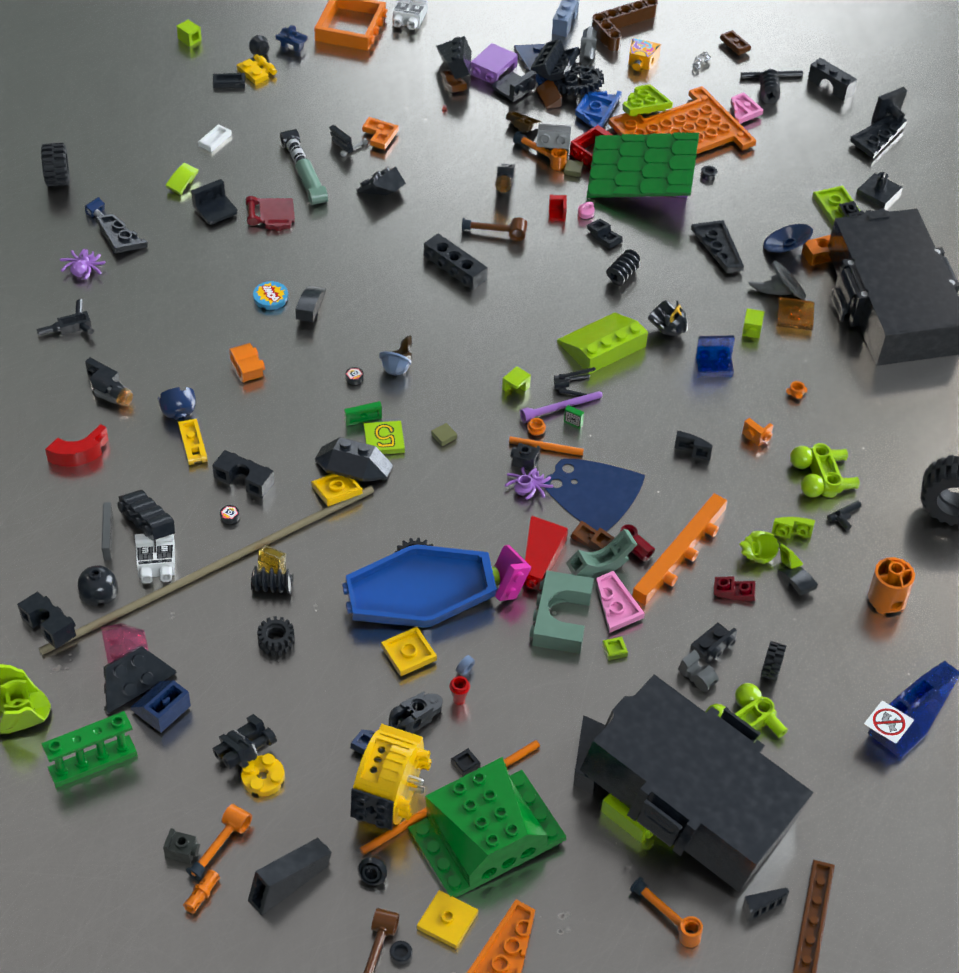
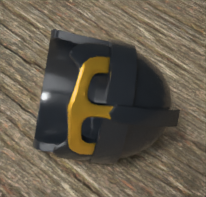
[648,300,688,336]

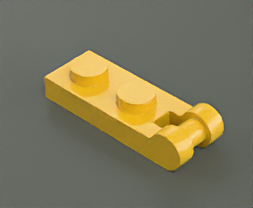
[178,418,208,465]

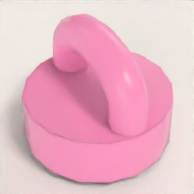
[578,202,595,219]

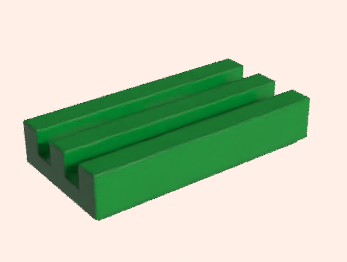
[344,401,382,426]

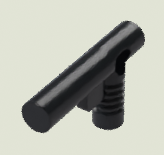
[827,500,862,531]

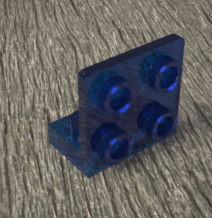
[695,335,735,377]

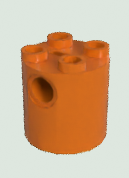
[868,557,915,614]

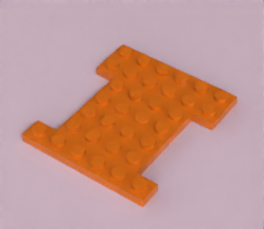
[608,86,756,154]

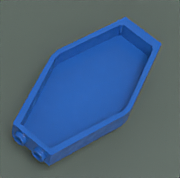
[342,545,497,628]

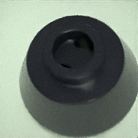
[249,35,269,56]
[358,856,387,886]

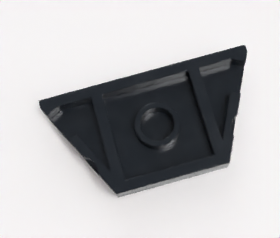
[103,646,177,714]

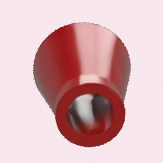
[449,676,470,705]

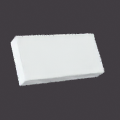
[198,124,232,152]

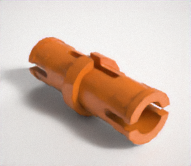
[183,869,220,914]

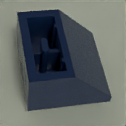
[130,680,191,733]

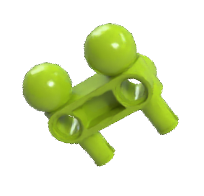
[790,443,860,498]
[705,683,788,738]

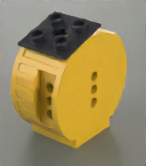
[350,724,432,830]

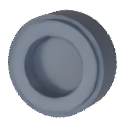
[456,655,475,676]

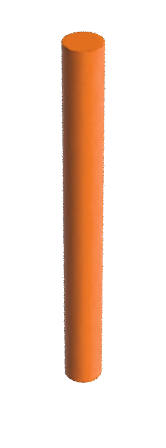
[509,436,584,456]

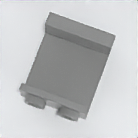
[536,123,571,149]

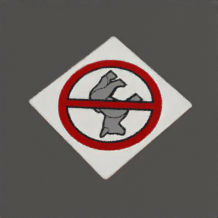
[864,701,914,743]

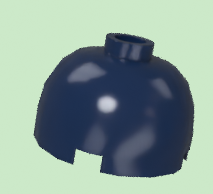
[157,387,196,421]

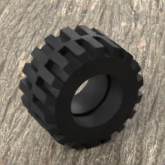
[41,143,70,186]

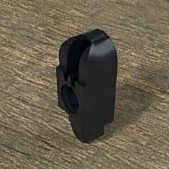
[388,691,443,733]

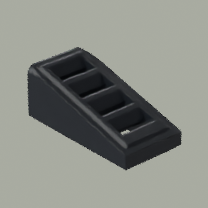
[742,888,789,921]

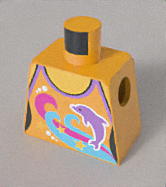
[628,38,661,71]

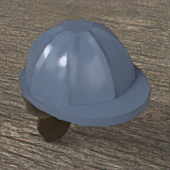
[379,335,413,376]

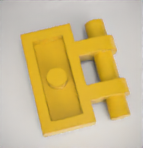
[237,54,277,85]

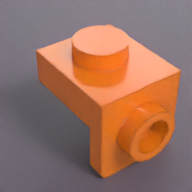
[742,418,773,446]

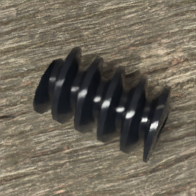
[760,69,781,104]
[606,249,640,285]
[251,566,294,594]

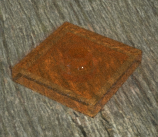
[777,298,815,330]

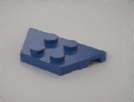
[575,91,622,128]

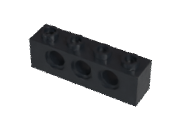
[424,233,488,290]

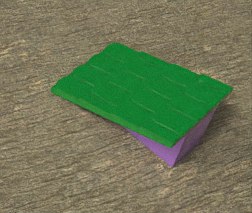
[586,132,699,198]

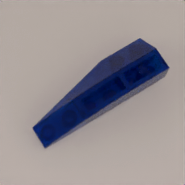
[868,661,959,759]

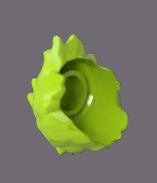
[739,531,779,564]

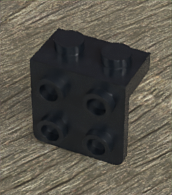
[492,70,536,102]
[191,179,238,224]

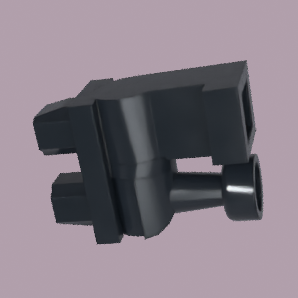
[212,714,277,769]

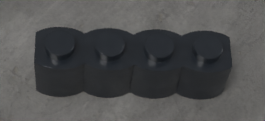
[117,490,175,540]

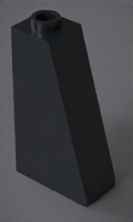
[248,838,332,915]

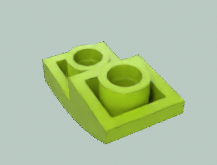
[166,163,199,195]
[771,517,815,538]

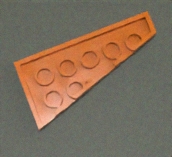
[467,899,535,973]

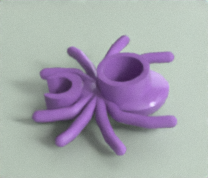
[60,249,106,280]
[504,467,553,500]

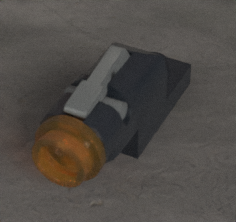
[495,163,516,194]
[85,357,134,406]

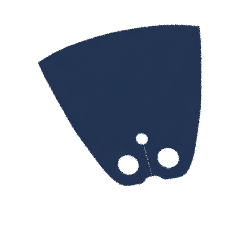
[543,458,645,531]

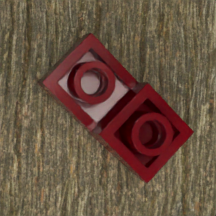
[714,576,756,601]

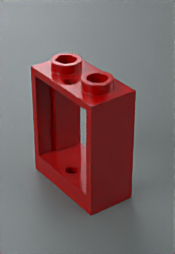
[570,125,612,169]

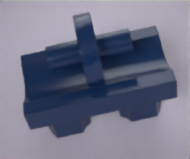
[276,25,308,52]

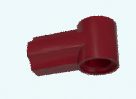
[620,524,655,562]

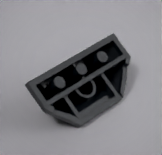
[315,437,393,481]

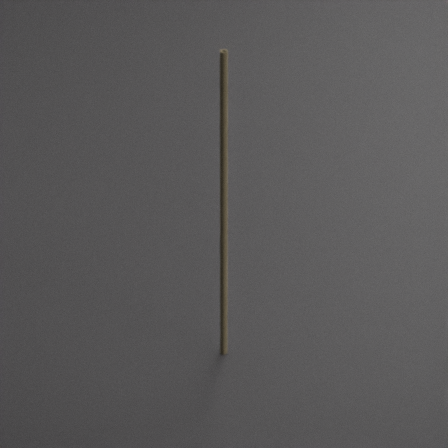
[38,486,374,655]

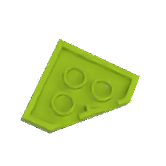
[622,84,673,116]

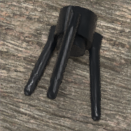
[554,367,596,396]

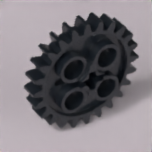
[553,64,604,96]

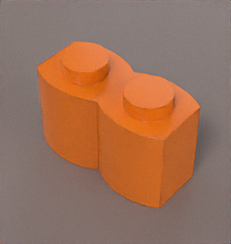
[229,343,265,382]

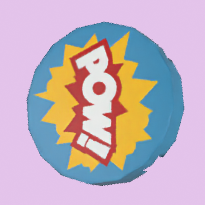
[253,281,288,310]

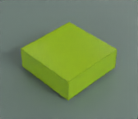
[602,636,628,661]

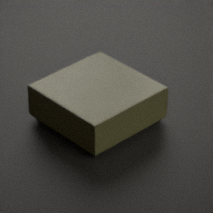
[564,160,584,177]
[431,423,457,446]

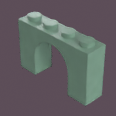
[529,571,594,654]

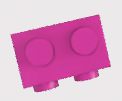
[494,545,532,601]

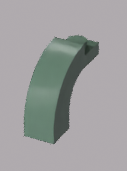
[566,529,638,579]

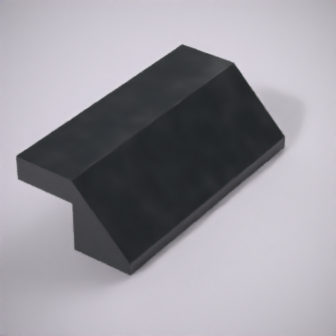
[530,39,580,81]

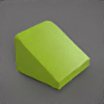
[779,544,803,569]

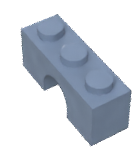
[552,0,579,37]

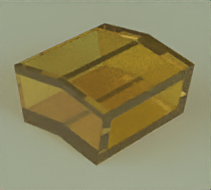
[258,545,287,573]

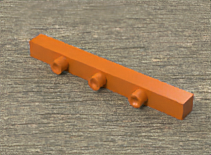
[632,493,727,606]

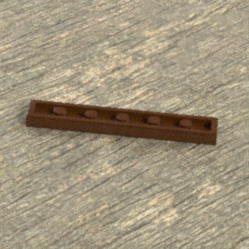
[792,860,835,973]

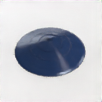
[764,224,813,252]

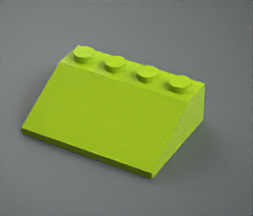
[557,312,648,374]

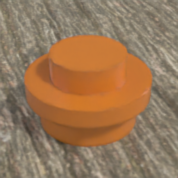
[527,418,546,435]

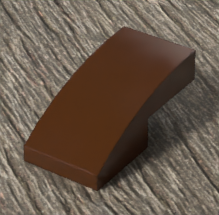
[441,70,467,93]
[570,521,615,551]

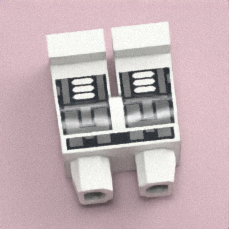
[393,0,428,30]
[135,534,175,584]

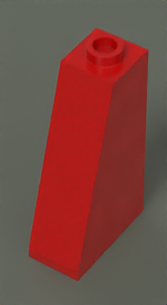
[523,516,568,591]

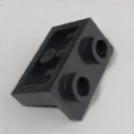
[690,622,737,663]

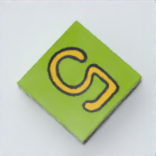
[364,421,405,454]

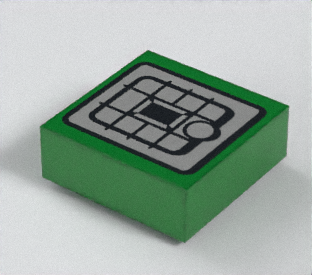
[564,405,584,429]

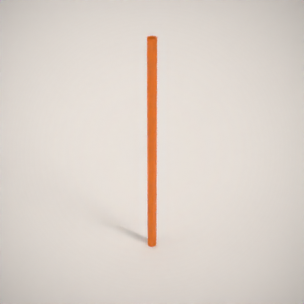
[359,740,540,856]

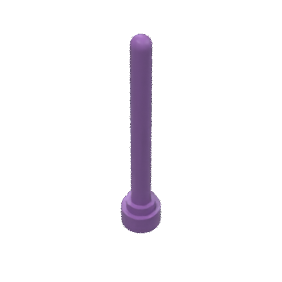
[520,391,603,423]

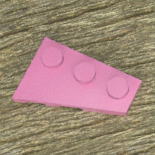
[596,571,645,633]

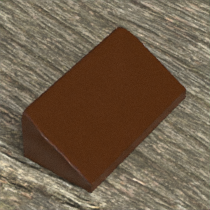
[535,80,562,109]

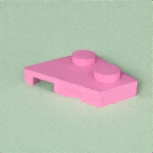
[731,92,763,124]

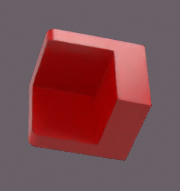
[549,195,567,221]

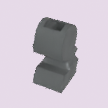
[678,649,719,692]

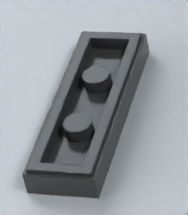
[101,502,113,561]

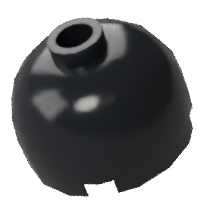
[77,565,118,606]

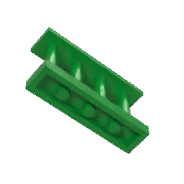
[41,711,138,788]

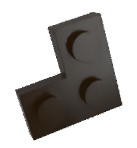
[506,111,542,133]

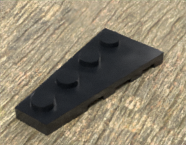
[850,115,907,158]
[691,220,744,273]

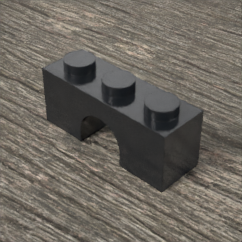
[808,58,857,101]
[212,450,275,498]
[17,591,77,649]

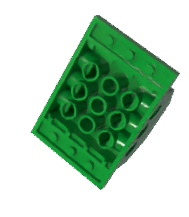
[408,757,566,898]

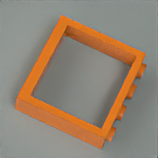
[314,0,388,51]

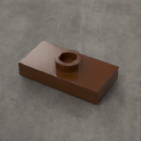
[720,30,751,55]

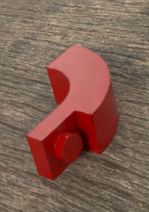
[45,424,109,467]

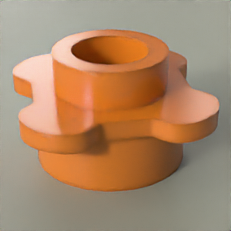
[786,381,808,399]

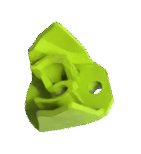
[0,664,51,734]

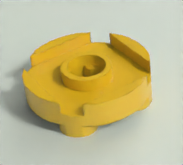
[241,753,285,797]

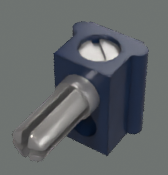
[85,197,105,218]

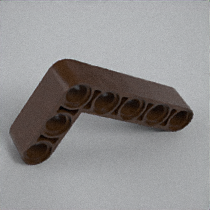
[592,0,658,51]

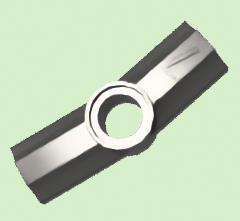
[579,26,597,66]

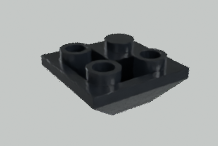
[356,167,406,195]

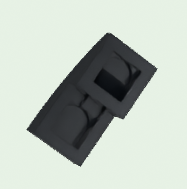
[587,219,623,249]
[674,430,713,461]
[778,566,818,596]

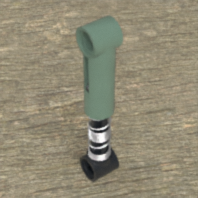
[280,129,328,205]

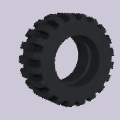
[920,455,959,525]

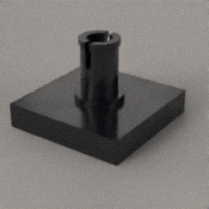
[871,87,908,123]
[856,172,903,209]

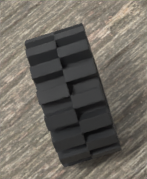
[257,616,295,656]
[761,641,787,681]

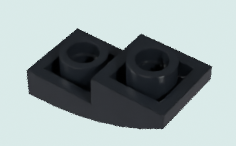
[838,201,864,217]

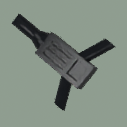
[36,299,95,336]

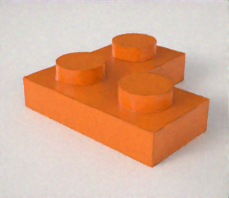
[362,117,399,150]

